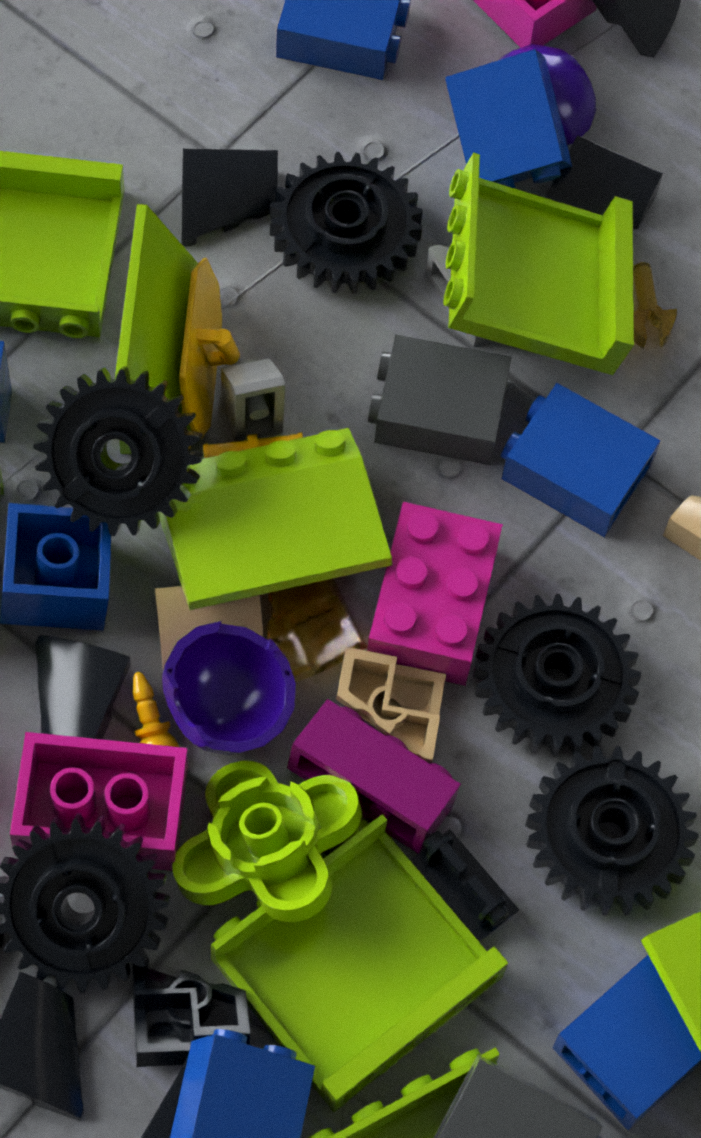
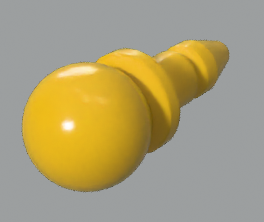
[132,672,179,747]

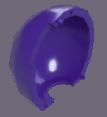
[499,44,596,146]
[162,621,296,755]

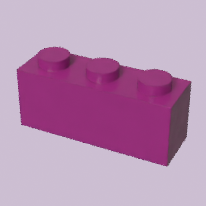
[287,699,461,853]

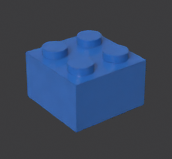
[0,503,111,631]

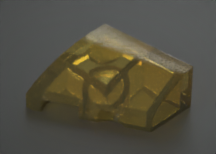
[267,578,368,682]

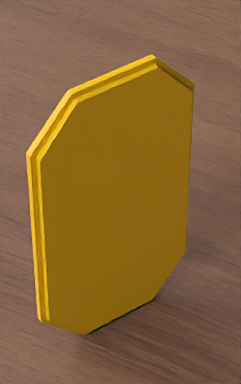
[179,258,240,439]

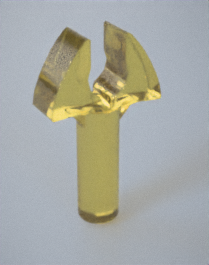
[633,262,677,349]

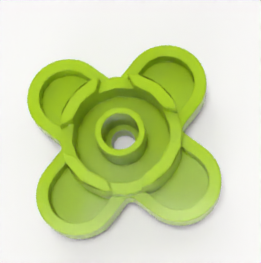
[172,760,362,922]

